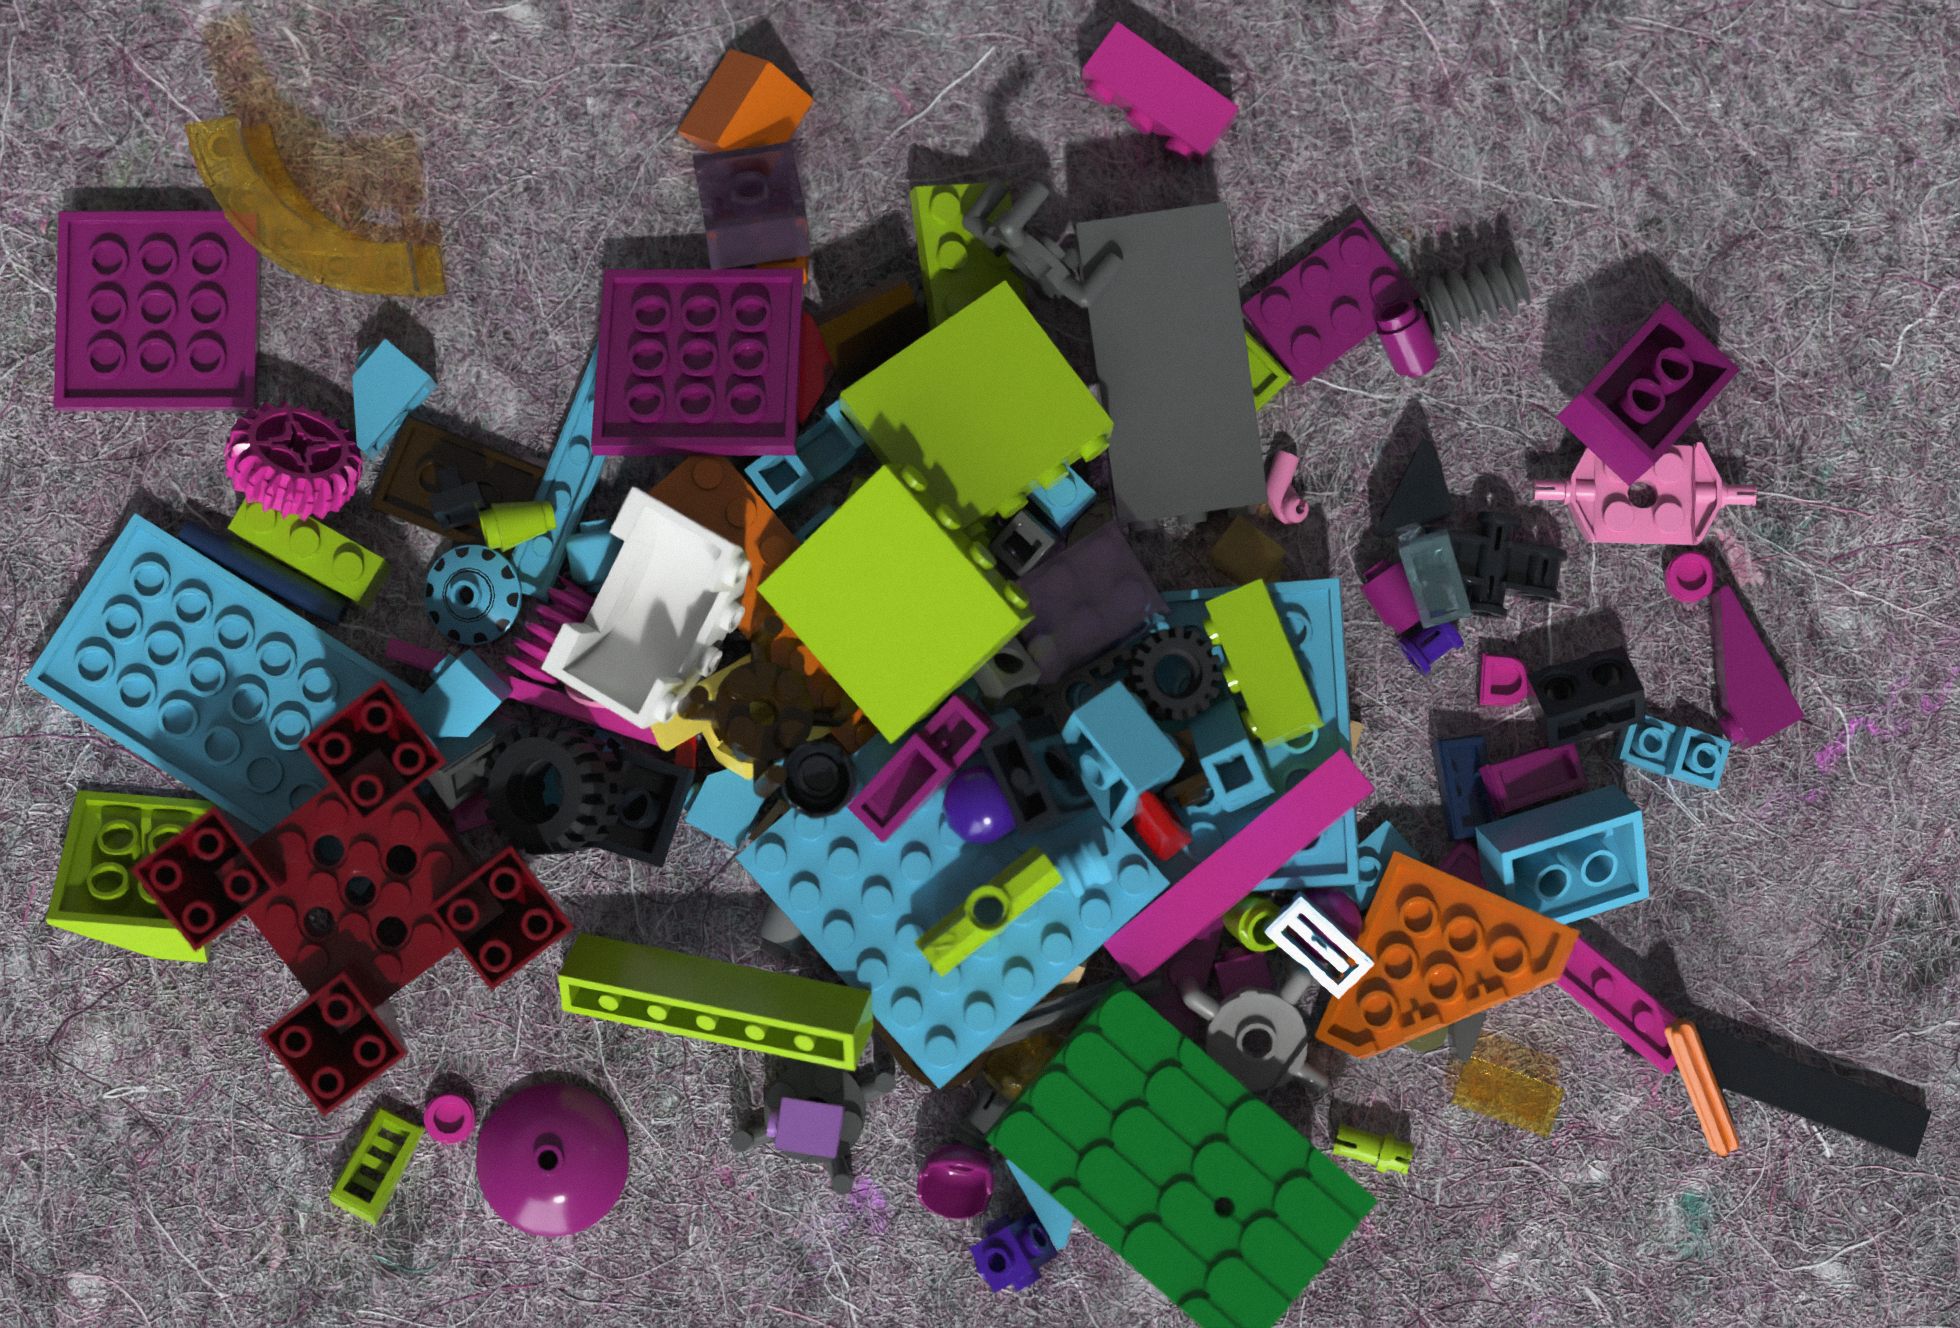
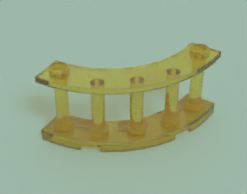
[185,116,448,297]

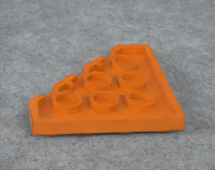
[1314,850,1580,1059]

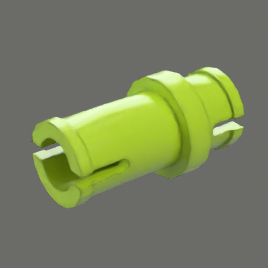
[1332,1123,1415,1175]

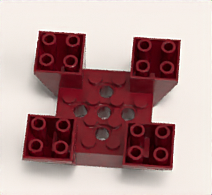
[130,678,575,1117]

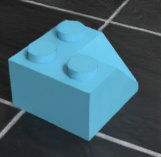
[1061,681,1185,832]

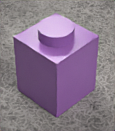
[767,1097,845,1158]

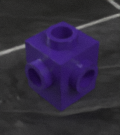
[969,1210,1059,1293]

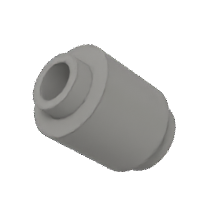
[755,900,808,962]

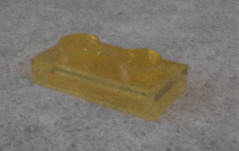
[1450,1055,1565,1138]

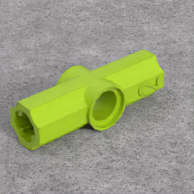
[914,845,1064,978]

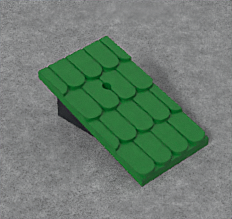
[982,980,1378,1328]

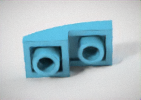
[1612,715,1731,790]

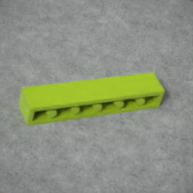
[558,933,873,1071]

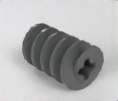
[1419,251,1531,339]

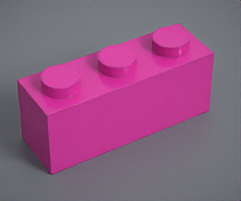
[1081,21,1239,166]

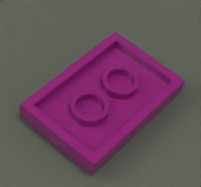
[1241,218,1420,388]

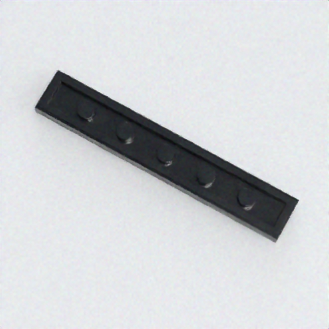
[1624,1017,1932,1159]

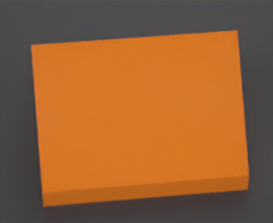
[678,49,814,184]

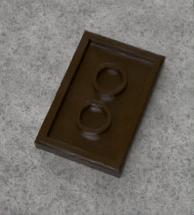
[370,415,546,561]

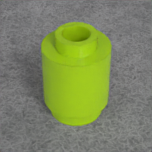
[1222,891,1287,952]

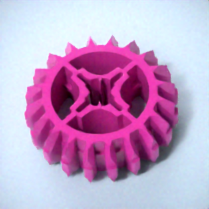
[224,400,363,521]

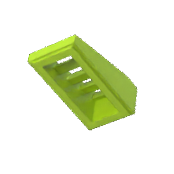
[329,1106,425,1225]

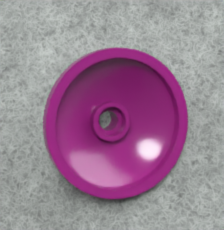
[476,1083,630,1237]

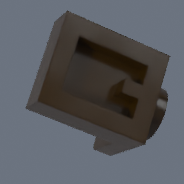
[1160,728,1212,809]

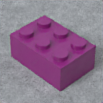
[1556,301,1740,486]

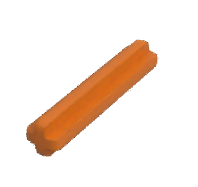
[1665,1017,1740,1156]

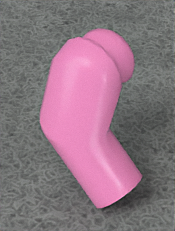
[1266,450,1309,525]

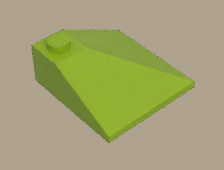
[46,790,229,963]

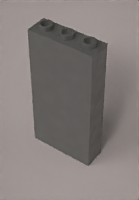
[1073,201,1268,532]

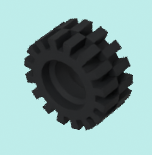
[1123,627,1223,722]

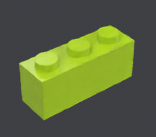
[228,497,393,610]
[1202,578,1325,749]

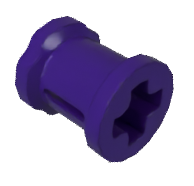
[1397,610,1464,676]

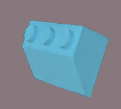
[1476,784,1649,924]

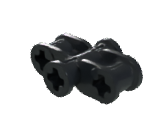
[1416,511,1568,619]

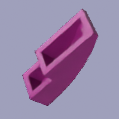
[847,692,1000,843]

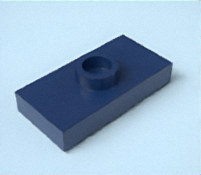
[1432,734,1500,842]

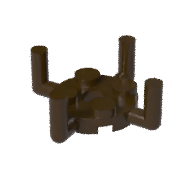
[677,615,859,798]

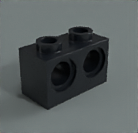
[1526,645,1646,750]

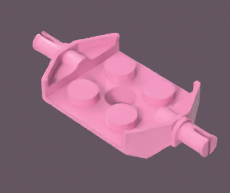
[1532,442,1757,545]

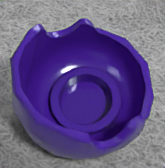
[942,765,1018,844]

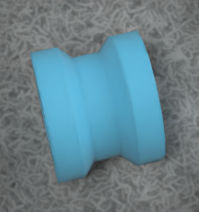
[1052,835,1112,899]

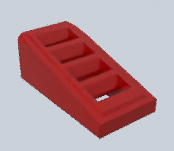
[1133,791,1193,861]

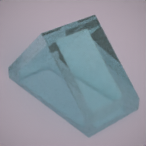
[1397,529,1472,629]

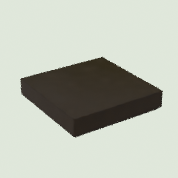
[812,272,928,390]

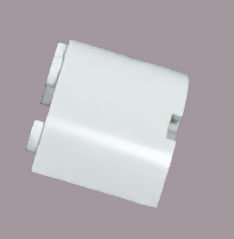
[541,486,750,729]

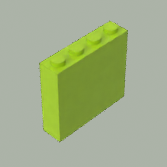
[840,280,1114,543]
[757,462,1036,743]

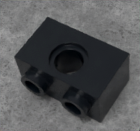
[980,714,1094,836]

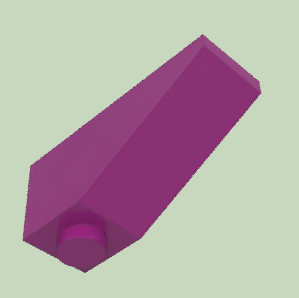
[1710,585,1805,751]

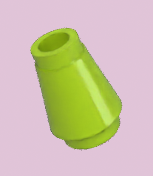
[479,500,557,552]

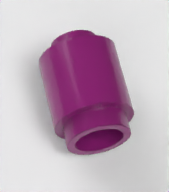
[1376,300,1441,378]
[1359,557,1430,635]

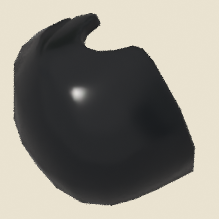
[781,739,858,819]

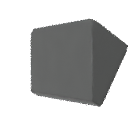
[427,710,519,812]

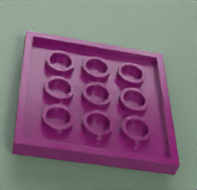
[54,211,261,411]
[591,269,805,455]

